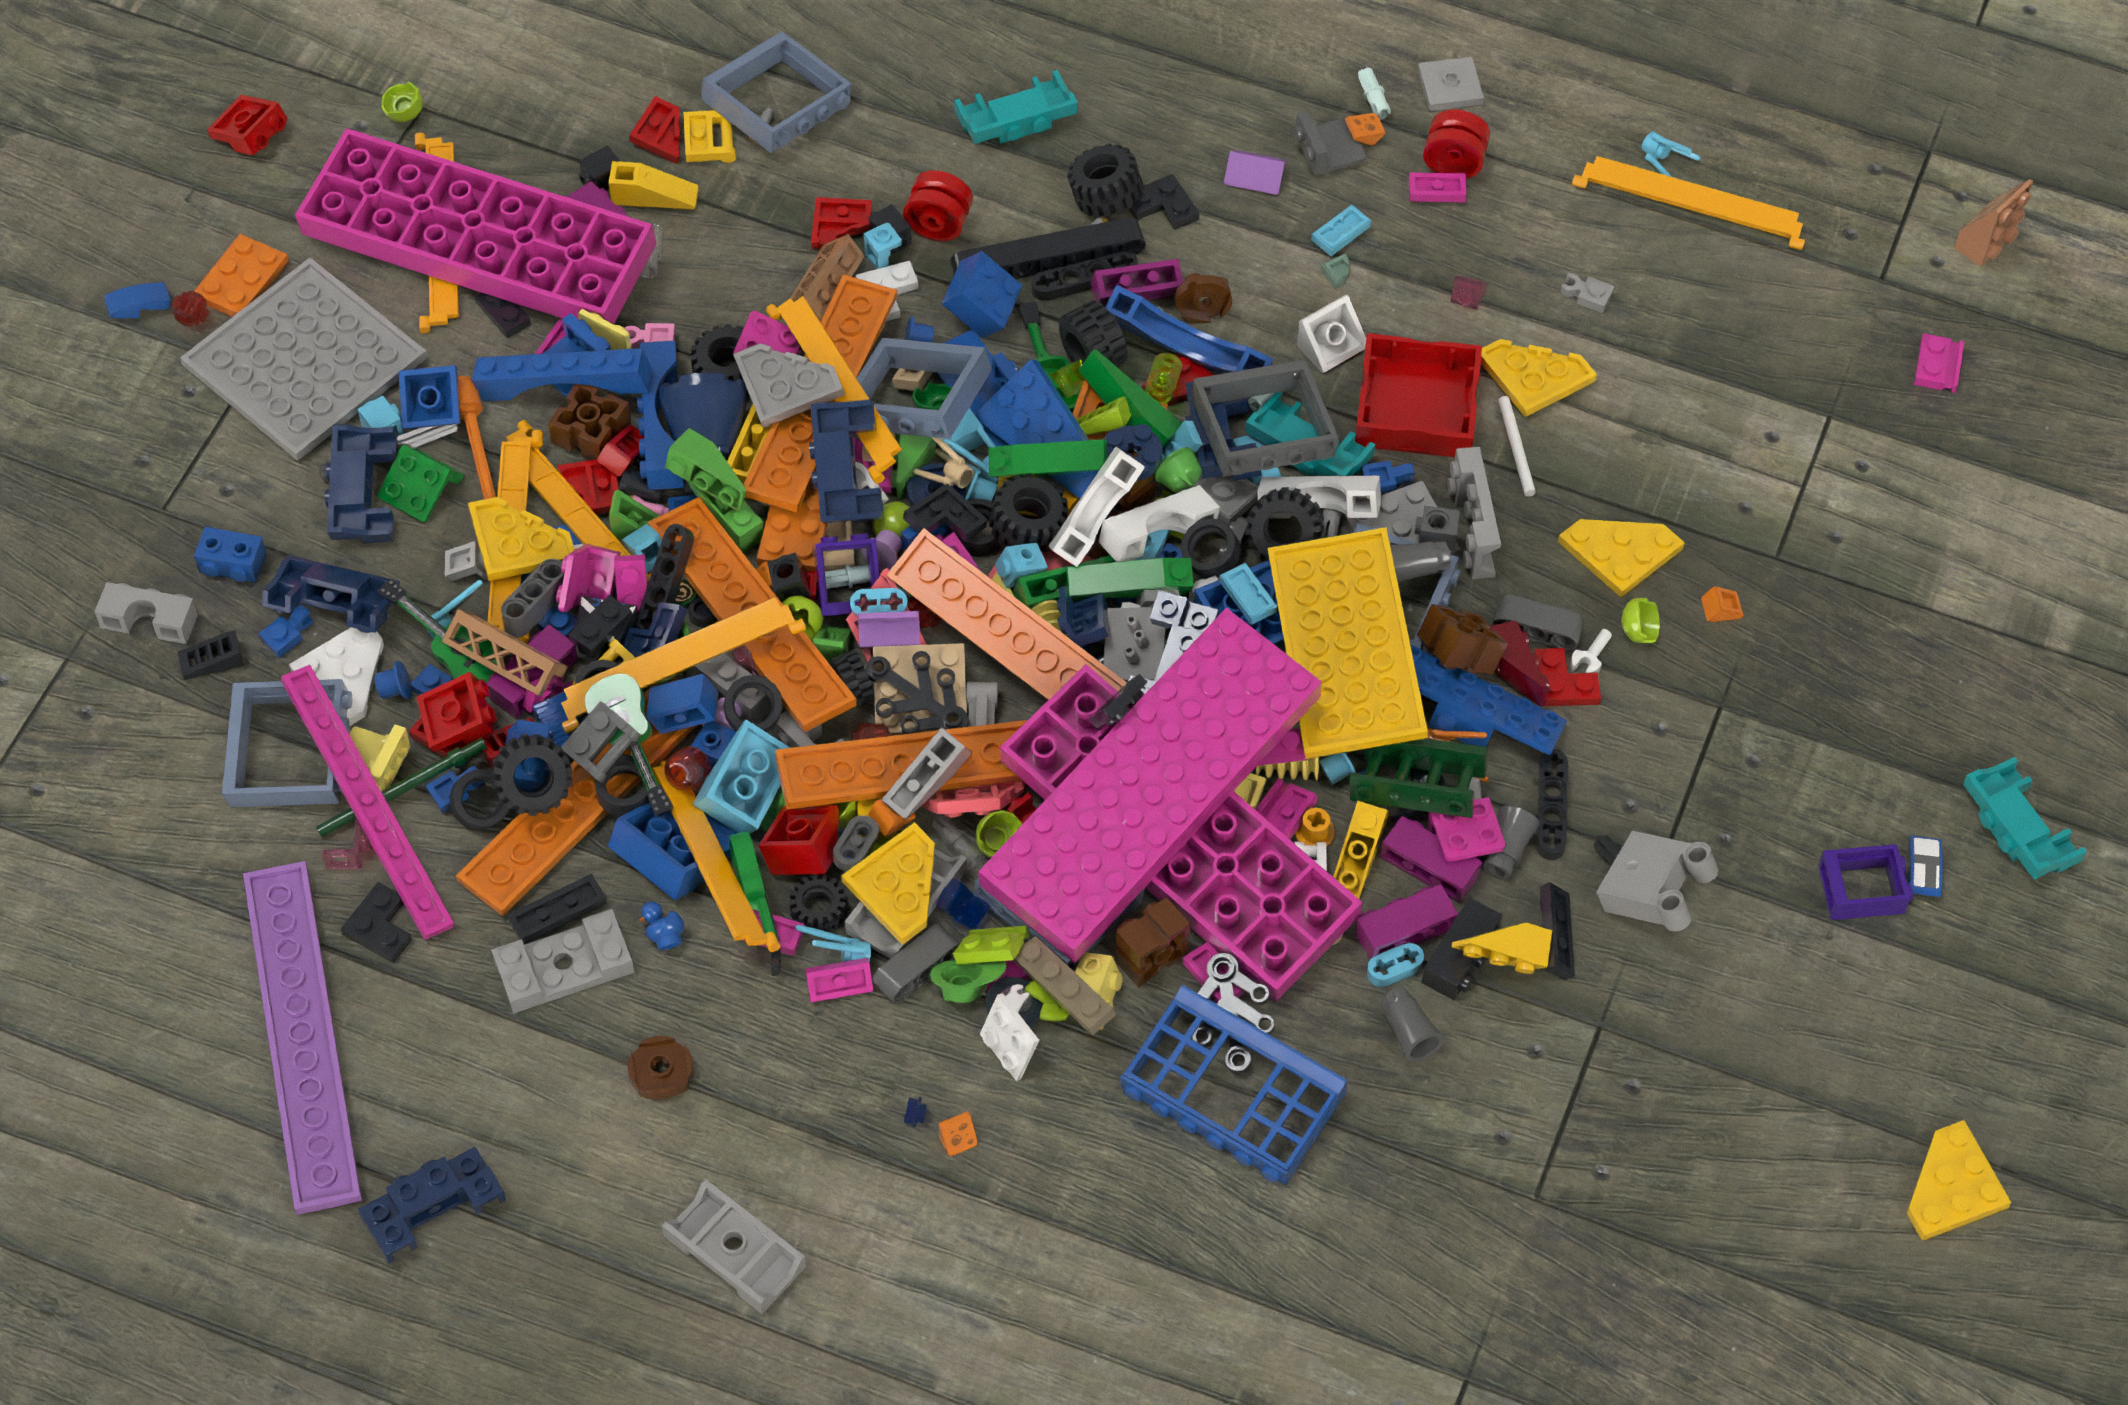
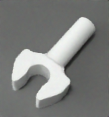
[1571,629,1612,673]

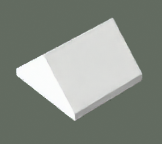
[1297,295,1366,373]

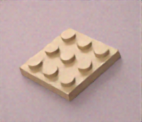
[873,643,967,737]

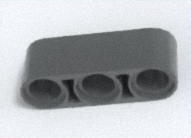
[501,559,564,638]
[1492,595,1584,651]
[872,924,960,1004]

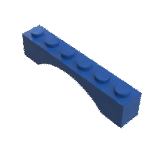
[1106,285,1273,374]
[637,340,684,490]
[472,348,653,402]

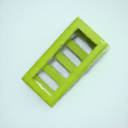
[1076,397,1131,435]

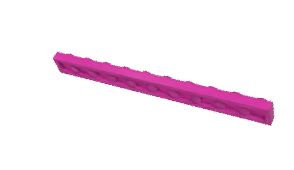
[281,665,454,941]

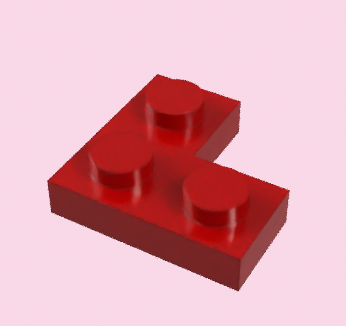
[1534,648,1601,706]

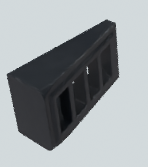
[178,630,244,679]

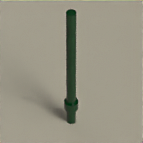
[316,738,487,837]

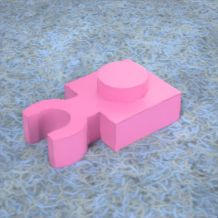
[625,323,675,349]

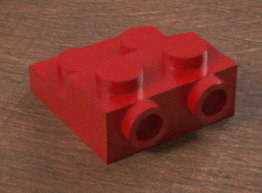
[206,95,288,156]
[416,672,497,752]

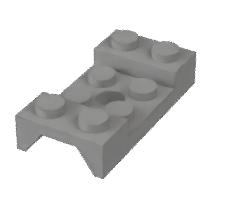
[1447,447,1501,580]
[845,849,967,959]
[491,909,634,1014]
[662,1179,806,1314]

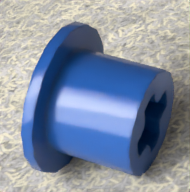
[904,316,934,342]
[375,661,412,699]

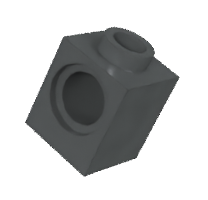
[1414,505,1460,551]

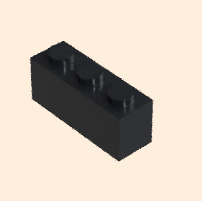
[1421,897,1503,1001]

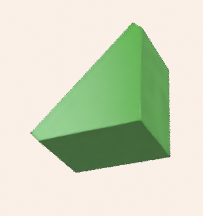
[609,489,660,540]
[813,625,852,664]

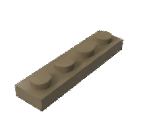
[1014,936,1116,1035]

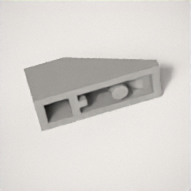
[882,727,972,820]

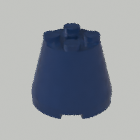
[660,373,748,461]

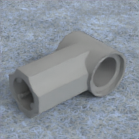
[967,682,998,727]

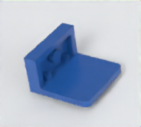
[543,313,611,398]

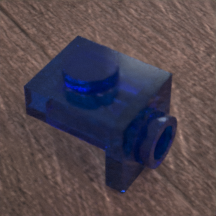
[936,878,990,930]

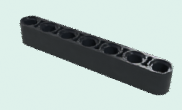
[950,218,1146,279]

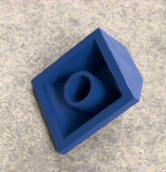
[399,365,461,429]

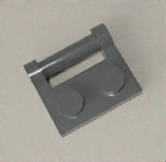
[561,700,642,783]

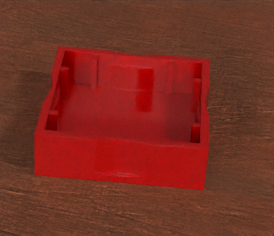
[1355,333,1482,458]

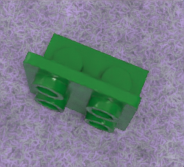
[377,444,465,522]

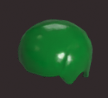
[912,382,952,410]

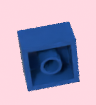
[942,251,1023,338]

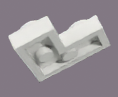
[856,261,919,321]

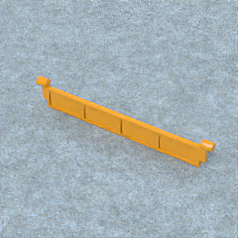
[415,132,459,334]
[1572,156,1805,250]
[765,296,902,484]
[500,420,652,586]
[487,430,544,643]
[561,597,806,734]
[652,753,780,952]

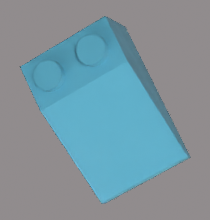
[692,720,790,834]

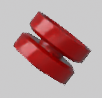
[1423,109,1491,179]
[903,170,974,241]

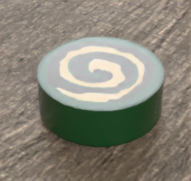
[674,580,698,609]

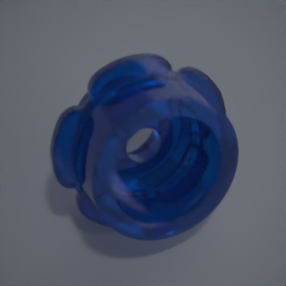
[903,1096,927,1128]

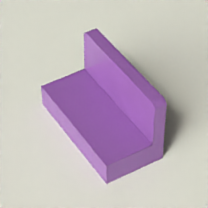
[1224,149,1287,195]
[858,611,920,649]

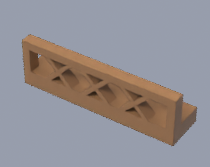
[790,234,865,322]
[442,609,568,696]

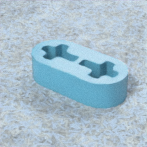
[850,588,908,616]
[1367,943,1424,987]

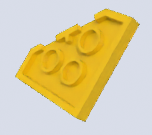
[1481,339,1597,417]
[468,497,575,581]
[1558,519,1685,597]
[841,822,935,945]
[1907,1120,2011,1241]

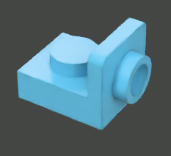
[864,223,902,269]

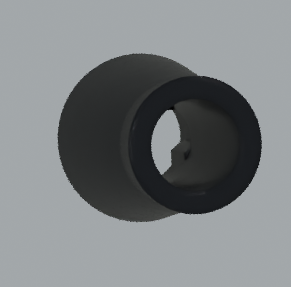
[618,469,664,503]

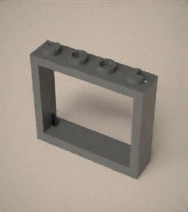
[1191,360,1339,477]

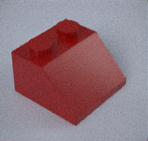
[758,805,839,875]

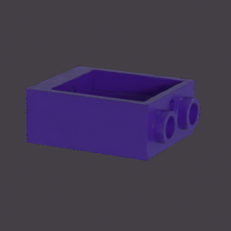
[814,534,879,617]
[1818,844,1913,920]

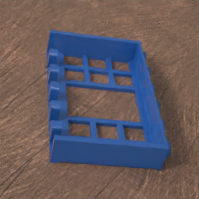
[1120,984,1347,1185]

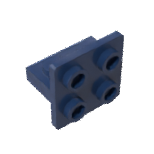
[1057,586,1109,654]

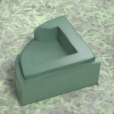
[1321,253,1349,290]

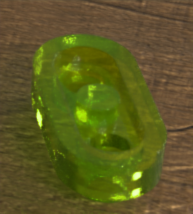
[1145,353,1182,404]

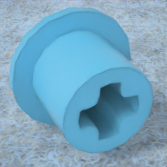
[965,469,998,501]
[1319,752,1357,785]

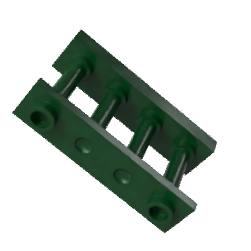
[1350,738,1488,818]

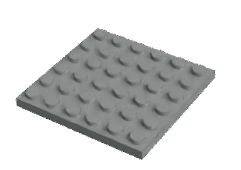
[180,258,428,461]

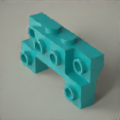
[954,70,1078,144]
[1245,392,1375,476]
[1963,757,2087,880]

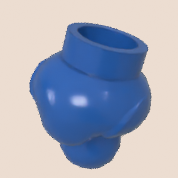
[640,901,685,951]

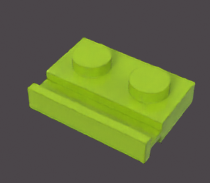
[953,925,1030,964]

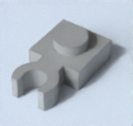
[1560,273,1615,313]

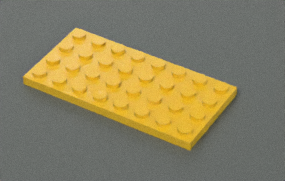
[1267,527,1428,759]

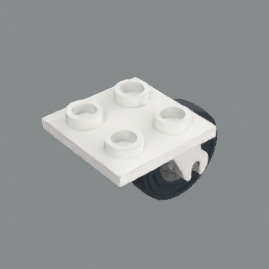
[980,977,1043,1081]

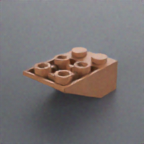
[1954,179,2033,267]

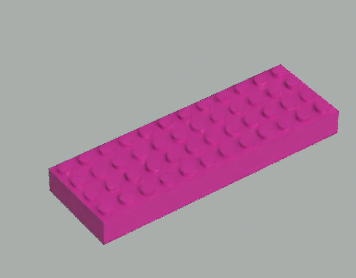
[295,128,657,325]
[978,608,1322,963]
[1000,664,1362,1003]

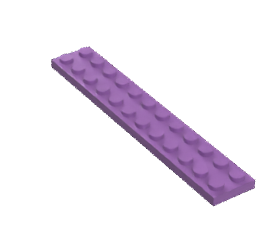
[243,861,362,1215]

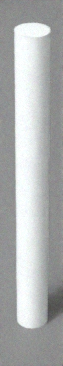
[1498,396,1536,497]

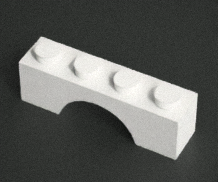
[1049,447,1145,567]
[1257,476,1381,518]
[1099,485,1220,562]

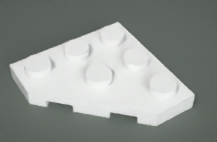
[289,627,384,726]

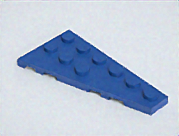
[974,359,1099,499]

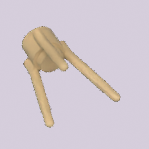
[913,437,975,488]

